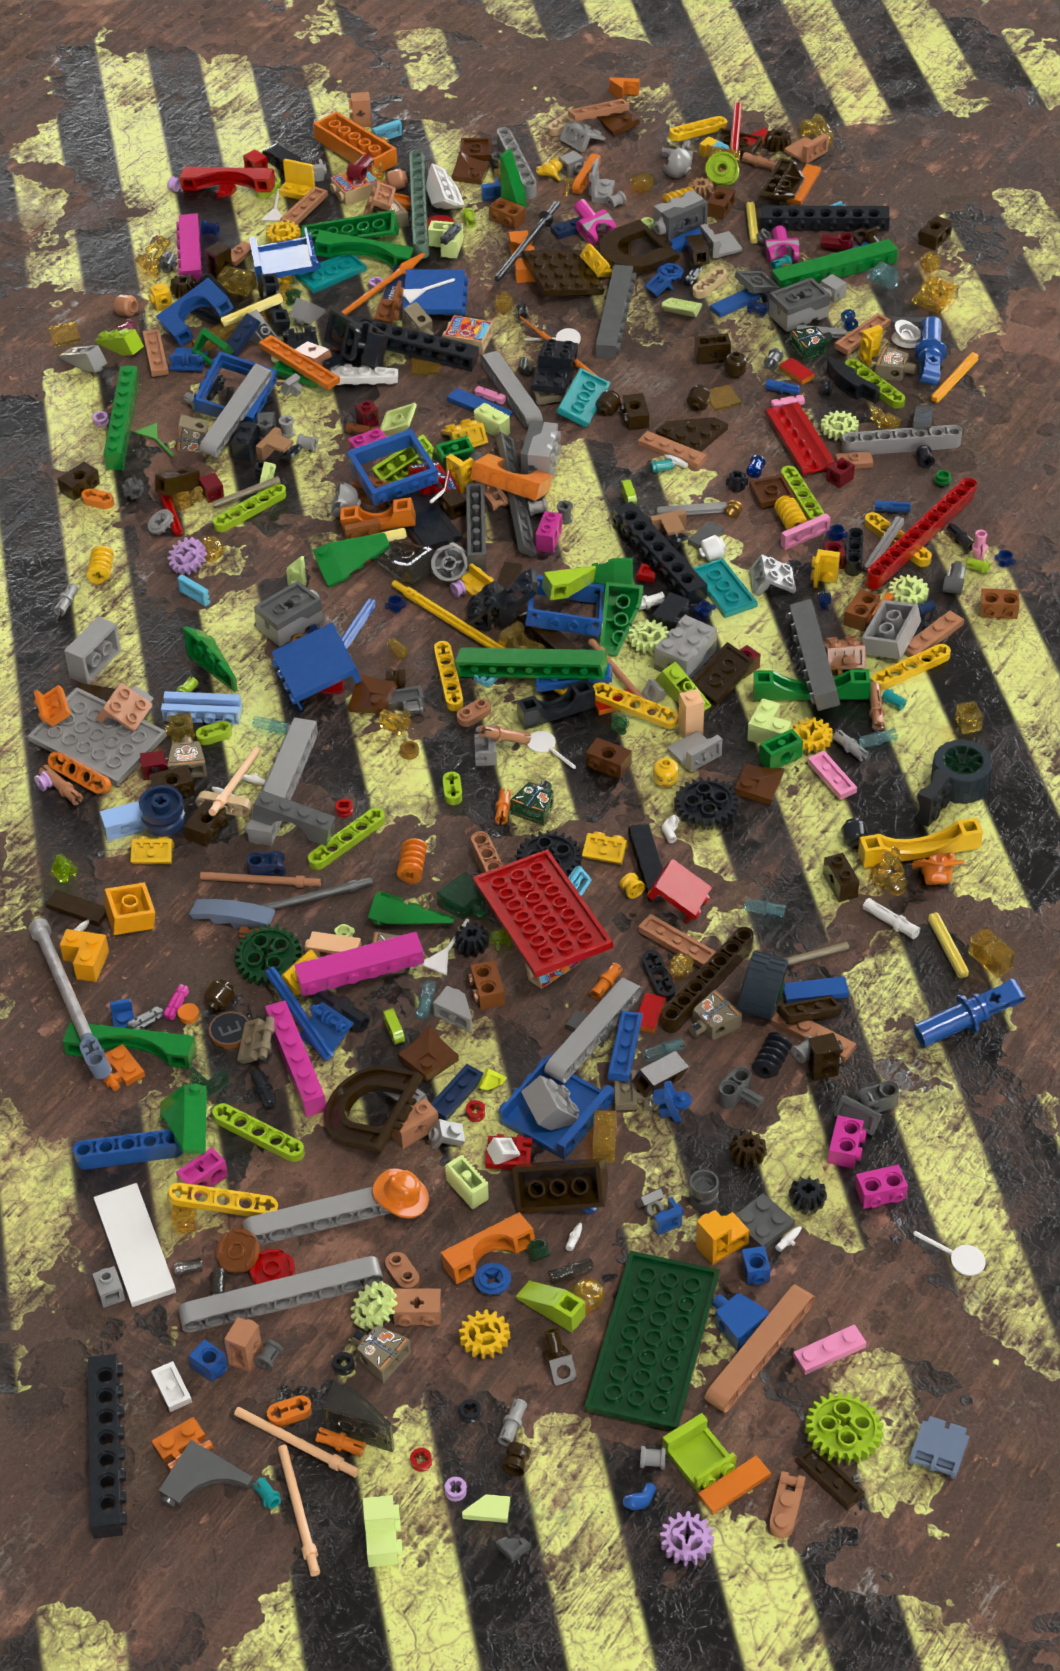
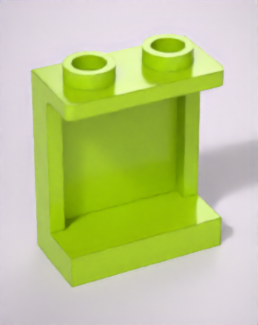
[662,1413,737,1492]

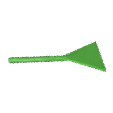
[134,423,174,457]

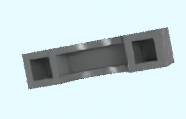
[252,790,336,846]

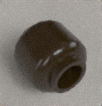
[725,351,747,378]
[686,385,711,411]
[595,390,621,416]
[203,979,235,1012]

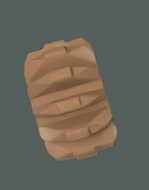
[688,177,714,200]

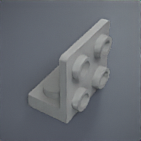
[560,121,606,152]
[589,158,615,203]
[700,224,742,259]
[749,554,796,596]
[668,731,722,772]

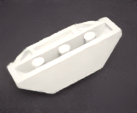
[426,164,465,210]

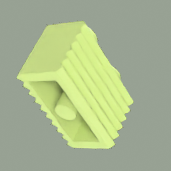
[474,403,510,437]
[445,1155,489,1209]

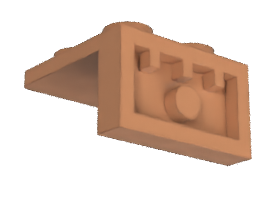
[785,133,829,164]
[363,181,396,215]
[823,636,866,670]
[95,682,152,732]

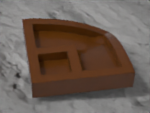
[597,110,640,137]
[451,152,490,185]
[348,673,397,714]
[734,764,785,806]
[398,1025,459,1082]

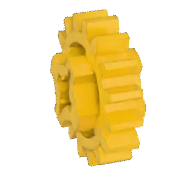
[266,220,301,243]
[793,717,833,754]
[459,1310,510,1359]

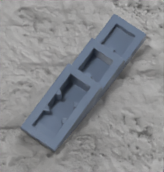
[189,899,275,929]

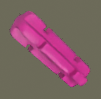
[163,984,189,1021]

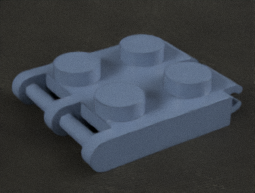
[908,1416,970,1479]

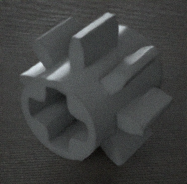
[157,251,178,272]
[122,477,145,500]

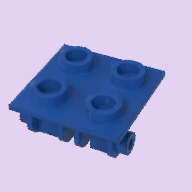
[169,348,209,372]
[300,1002,354,1052]

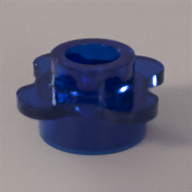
[826,524,847,541]
[994,550,1016,567]
[818,588,832,610]
[385,595,407,613]
[694,600,716,618]

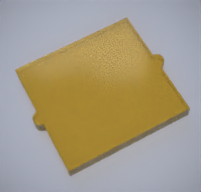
[49,322,81,346]
[411,357,440,376]
[709,385,741,411]

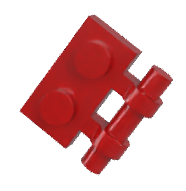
[485,1134,533,1170]

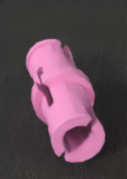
[972,530,987,561]

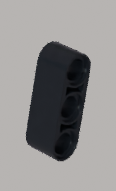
[262,144,302,172]
[845,528,864,576]

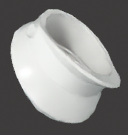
[891,320,921,348]

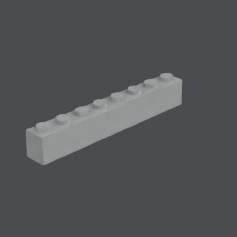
[245,718,318,846]

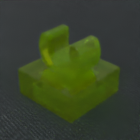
[51,854,78,883]
[490,930,511,952]

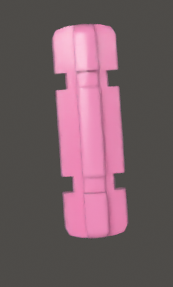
[474,386,506,405]
[771,395,805,408]

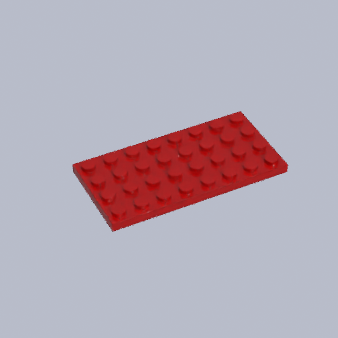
[473,849,614,978]

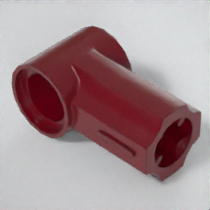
[346,153,374,181]
[820,233,853,252]

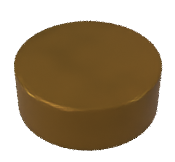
[400,741,419,760]

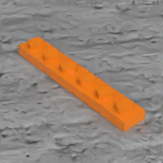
[259,335,340,390]

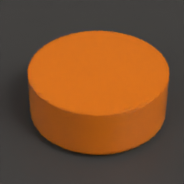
[178,1003,200,1024]

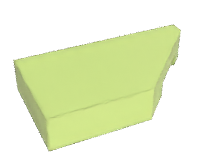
[257,462,276,494]
[286,556,307,586]
[462,1495,510,1523]

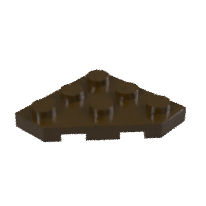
[655,417,728,452]

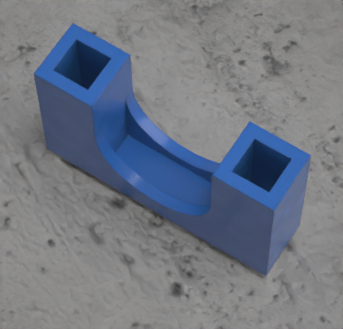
[156,278,234,347]

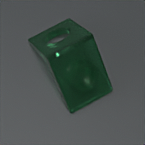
[188,1066,229,1098]

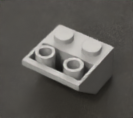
[521,1075,580,1131]

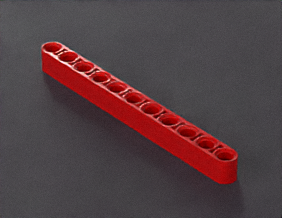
[864,477,978,590]

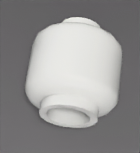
[699,535,727,562]

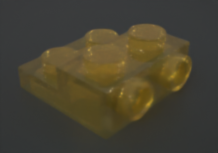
[912,276,959,314]

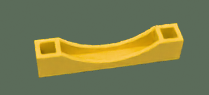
[858,817,983,868]

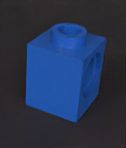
[741,1246,771,1285]
[189,1339,228,1383]

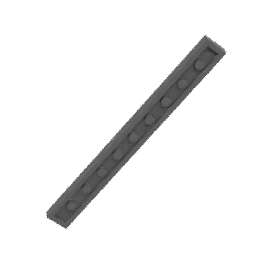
[496,431,537,558]

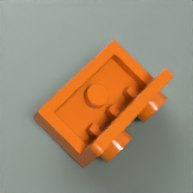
[34,685,71,727]

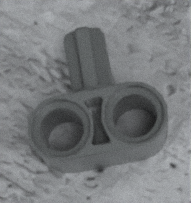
[718,1066,764,1109]

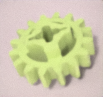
[821,411,859,441]
[888,574,929,604]
[629,620,669,654]
[351,1281,398,1331]

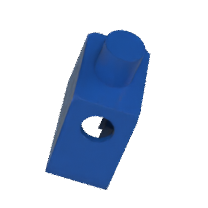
[712,1294,769,1351]

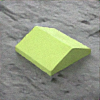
[662,298,702,317]
[380,403,417,436]

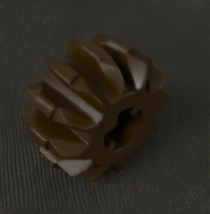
[765,128,791,152]
[170,274,197,298]
[729,1130,767,1169]

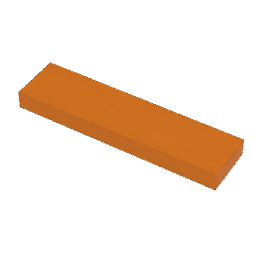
[786,164,821,206]

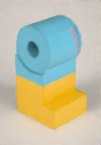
[699,137,729,157]

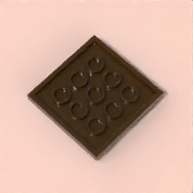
[522,249,605,296]

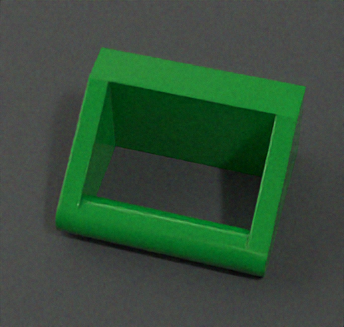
[192,327,234,367]

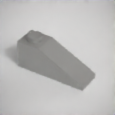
[59,345,107,373]

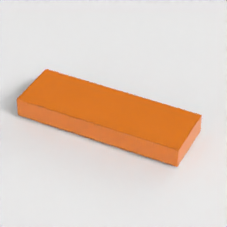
[698,1455,771,1515]

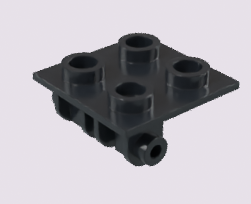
[282,325,319,349]

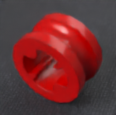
[335,799,353,818]
[466,1100,486,1122]
[410,1448,432,1472]

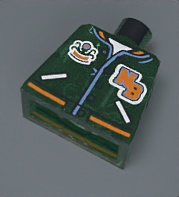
[790,326,833,362]
[510,780,554,826]

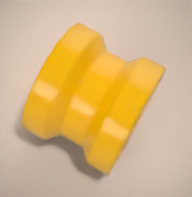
[619,873,645,899]

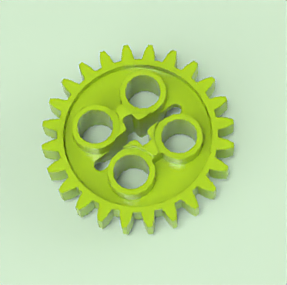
[805,1391,884,1465]

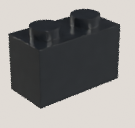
[231,421,259,461]
[652,592,691,631]

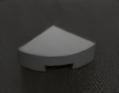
[496,1537,531,1563]

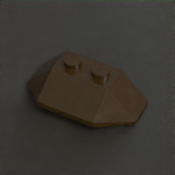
[760,158,805,203]

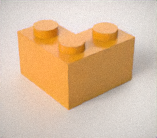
[60,929,109,982]
[696,1210,750,1266]

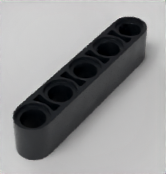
[628,823,666,903]

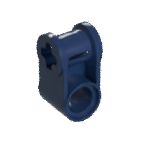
[246,851,286,876]

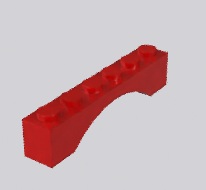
[179,167,276,193]

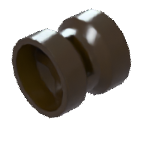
[386,668,406,687]
[502,1442,531,1476]

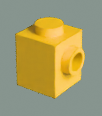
[148,282,172,312]

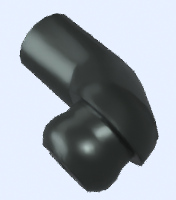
[518,357,535,376]

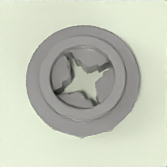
[148,509,174,535]

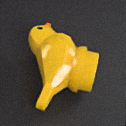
[536,157,563,182]

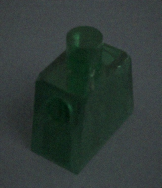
[437,872,487,920]

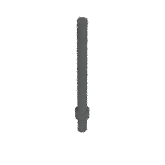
[260,878,373,910]

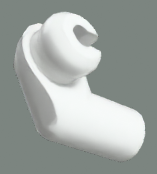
[662,815,680,843]

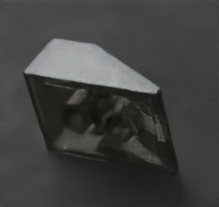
[371,539,434,585]
[323,1383,395,1453]

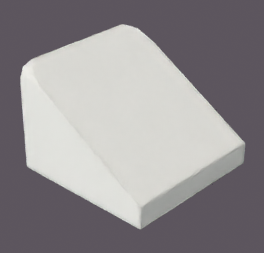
[487,1138,520,1164]

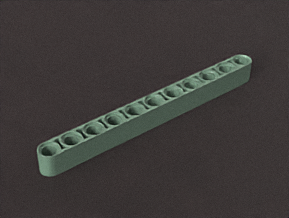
[409,150,429,259]

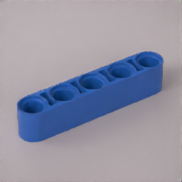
[73,1129,183,1169]

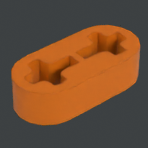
[81,489,114,509]
[267,1395,312,1428]

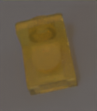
[380,709,411,735]

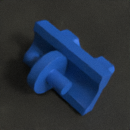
[653,1081,692,1123]

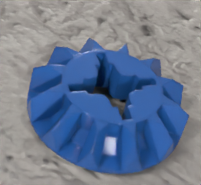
[658,263,684,282]
[474,1263,511,1297]

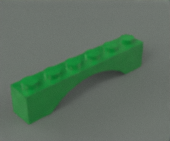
[315,230,414,269]
[753,669,870,700]
[63,1022,196,1069]

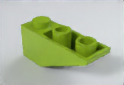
[94,328,144,356]
[542,566,596,600]
[655,661,712,711]
[516,1281,586,1333]

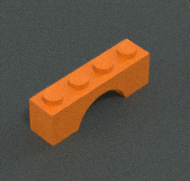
[509,230,536,283]
[340,497,416,530]
[440,1212,536,1284]

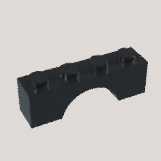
[258,273,290,336]
[517,678,595,729]

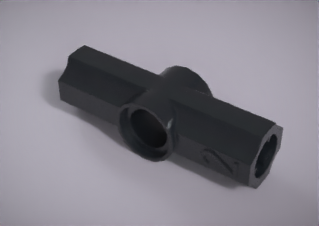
[311,990,370,1033]

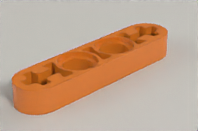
[572,154,601,194]
[48,752,111,794]

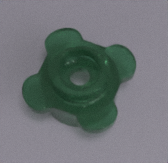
[285,289,301,306]
[610,713,629,735]
[526,1239,551,1260]

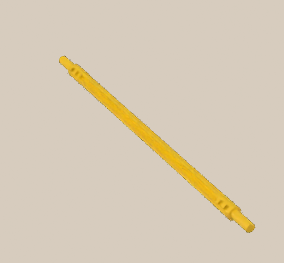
[391,580,568,696]

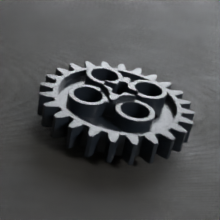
[674,777,739,830]
[516,830,582,876]

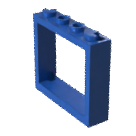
[192,351,277,423]
[346,429,439,506]
[525,575,605,637]

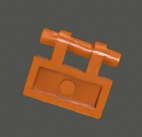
[103,1044,145,1091]
[151,1417,214,1472]

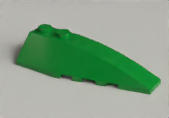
[301,210,399,240]

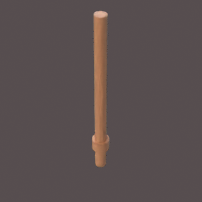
[588,638,656,715]
[200,872,321,888]

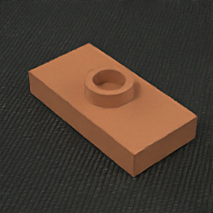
[231,241,252,266]
[835,451,873,469]

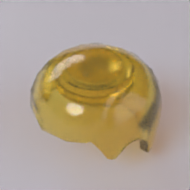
[630,173,654,192]
[199,536,224,562]
[570,1278,606,1315]

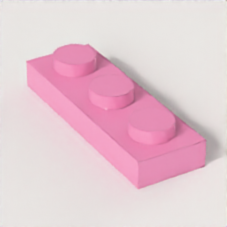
[781,513,830,550]
[807,751,857,800]
[793,1324,867,1375]

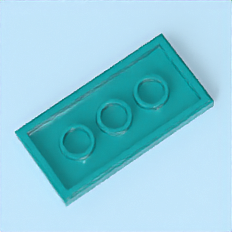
[295,255,367,294]
[556,368,611,428]
[693,558,758,618]

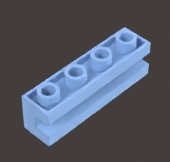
[161,691,243,725]
[100,801,146,841]

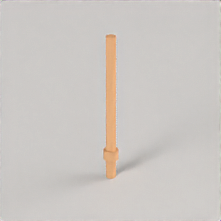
[208,747,260,816]
[234,1407,359,1478]
[278,1445,320,1576]

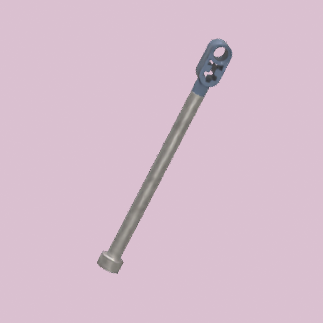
[29,918,112,1079]

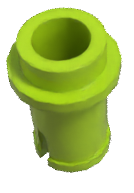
[462,208,476,228]
[966,557,991,574]
[177,677,198,693]

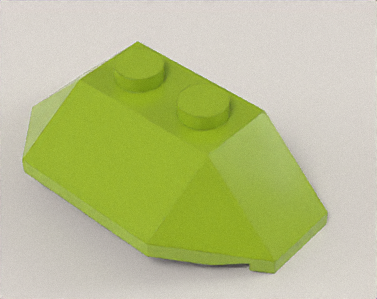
[371,434,434,483]

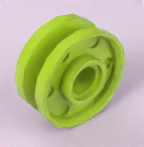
[705,152,740,187]

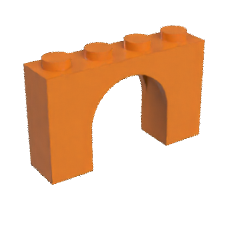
[470,453,553,501]

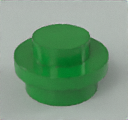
[934,470,952,486]

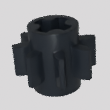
[726,470,748,493]

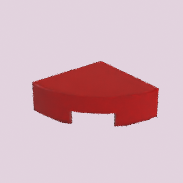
[217,184,237,197]
[637,563,655,583]

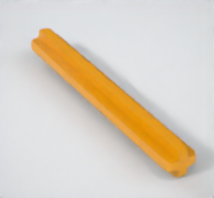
[931,352,979,403]

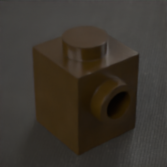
[440,489,467,520]

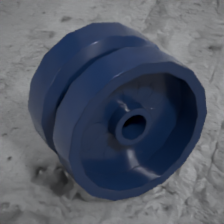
[139,785,186,837]

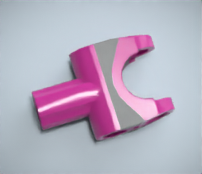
[573,199,617,246]
[765,226,799,264]

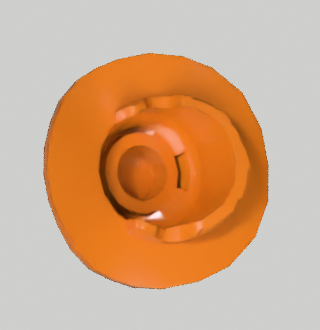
[912,852,964,885]
[372,1169,429,1218]

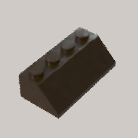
[512,1158,608,1213]

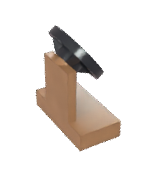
[256,427,302,461]
[650,509,689,543]

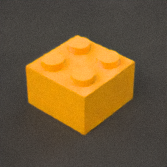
[104,882,155,935]

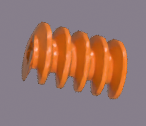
[397,838,427,884]

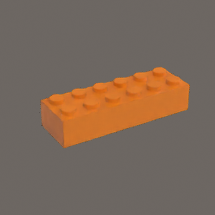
[313,111,397,176]

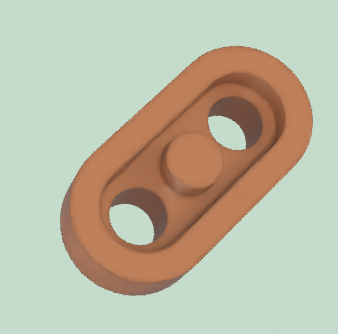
[457,699,491,727]
[385,1252,420,1289]

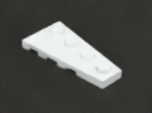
[331,363,398,385]

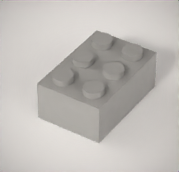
[862,600,921,660]
[64,617,121,684]

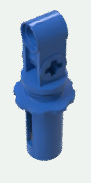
[914,316,946,386]
[913,979,1026,1048]

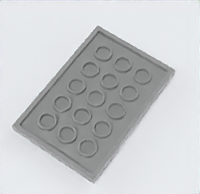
[28,687,167,786]

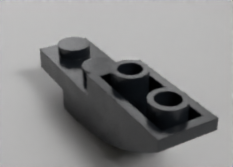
[827,356,880,404]

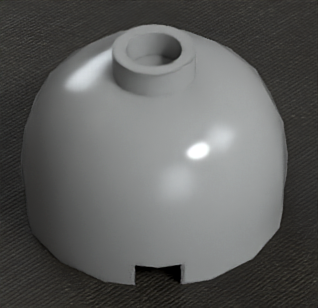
[662,146,692,178]
[331,481,361,518]
[431,545,468,582]

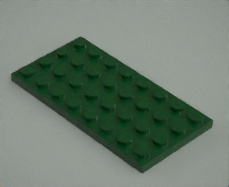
[584,1250,720,1431]

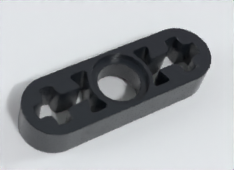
[642,950,676,1002]

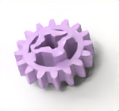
[167,537,207,575]
[660,1511,714,1566]

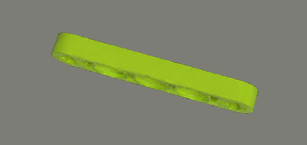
[845,359,905,409]
[781,466,825,521]
[213,484,286,532]
[308,808,385,870]
[212,1103,304,1162]

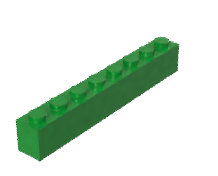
[771,239,898,289]
[104,366,140,470]
[455,648,609,680]

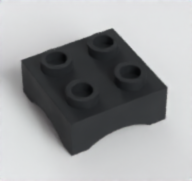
[914,769,952,827]

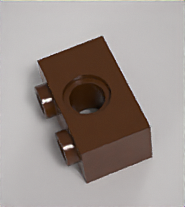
[706,186,735,220]
[586,738,632,779]

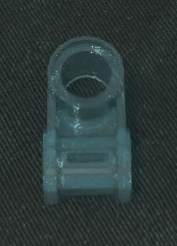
[867,262,899,289]

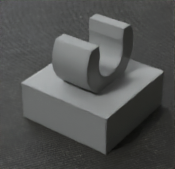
[281,373,303,397]
[641,679,667,704]
[635,1189,664,1216]

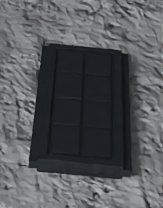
[387,490,463,552]

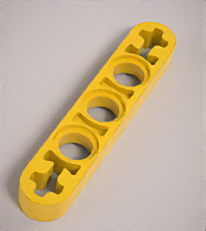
[668,116,727,142]
[864,512,932,567]
[434,641,463,711]
[871,644,951,691]
[593,682,678,729]
[167,1183,278,1217]

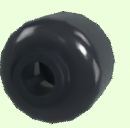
[841,818,869,850]

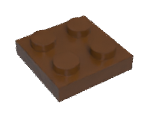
[460,137,492,161]
[749,474,795,508]

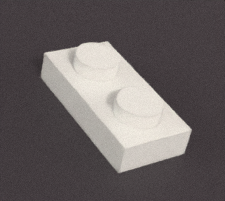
[151,1361,192,1412]

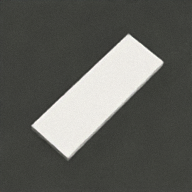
[94,1183,176,1307]

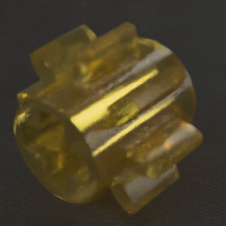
[921,251,941,273]
[494,292,514,313]
[669,952,694,978]

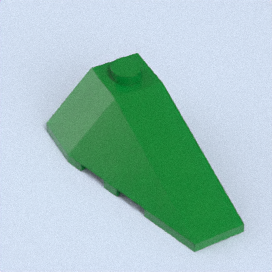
[500,148,527,207]
[313,533,390,587]
[577,558,633,597]
[600,582,643,656]
[183,626,238,692]
[368,890,455,926]
[160,1083,207,1154]

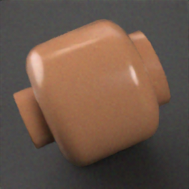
[384,168,408,191]
[113,295,138,317]

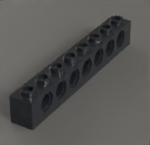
[760,205,890,231]
[351,315,479,372]
[612,501,708,605]
[88,1354,127,1539]

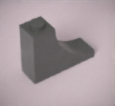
[159,1440,254,1508]

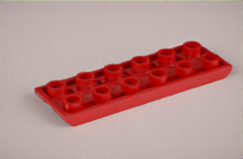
[764,402,835,475]

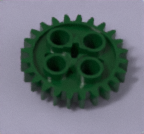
[234,924,302,987]

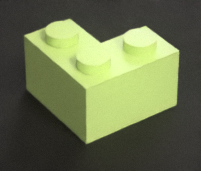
[428,220,464,258]
[747,698,792,744]
[363,1495,403,1567]

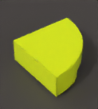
[478,1068,507,1090]

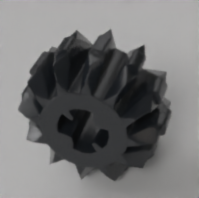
[455,922,489,957]
[788,1175,827,1215]

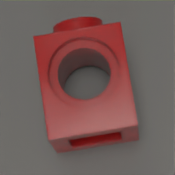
[243,149,268,168]

